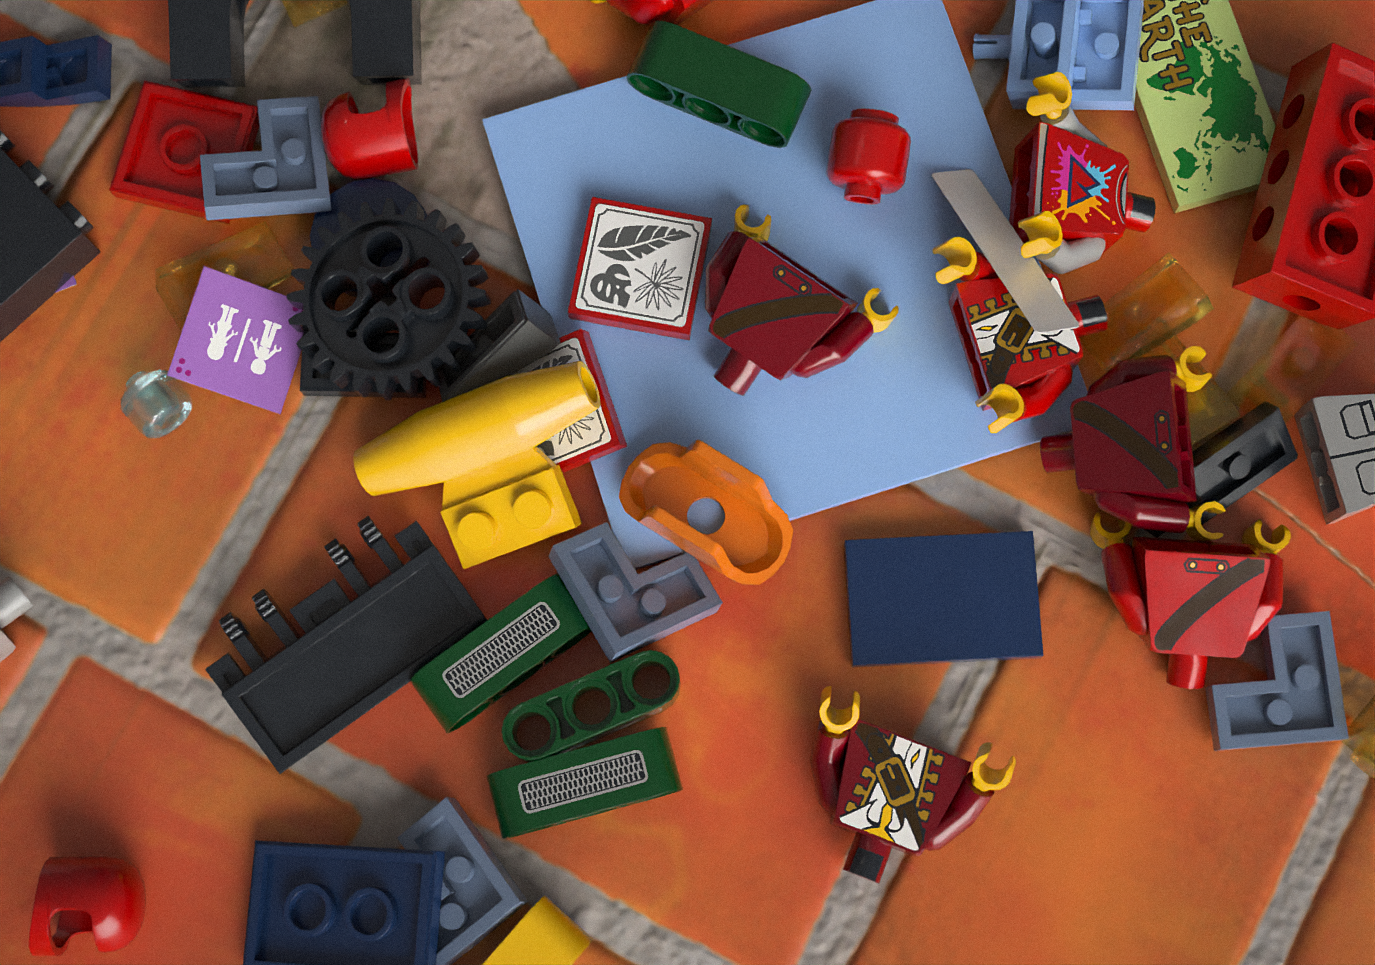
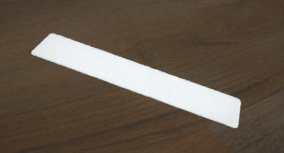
[932,169,1079,333]

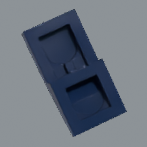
[0,35,112,107]

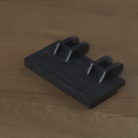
[205,516,487,774]

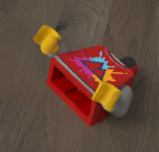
[1009,72,1156,274]

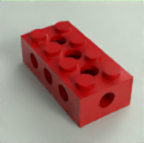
[1232,42,1375,330]

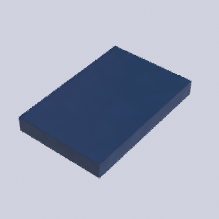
[844,531,1044,668]
[243,840,445,965]

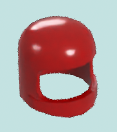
[321,78,419,179]
[28,856,146,956]

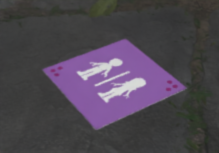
[167,266,304,414]

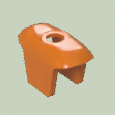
[619,439,794,585]

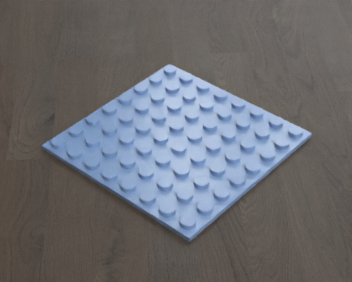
[482,0,1087,570]

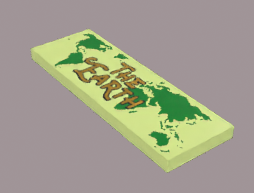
[1135,0,1275,213]

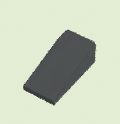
[437,289,560,402]

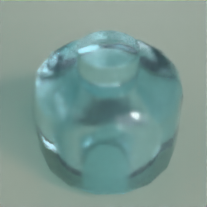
[120,369,193,438]

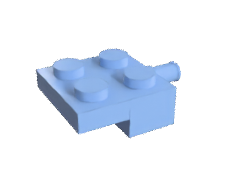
[973,0,1144,110]

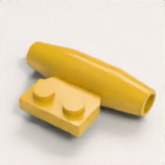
[353,361,600,570]

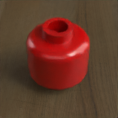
[826,108,911,205]

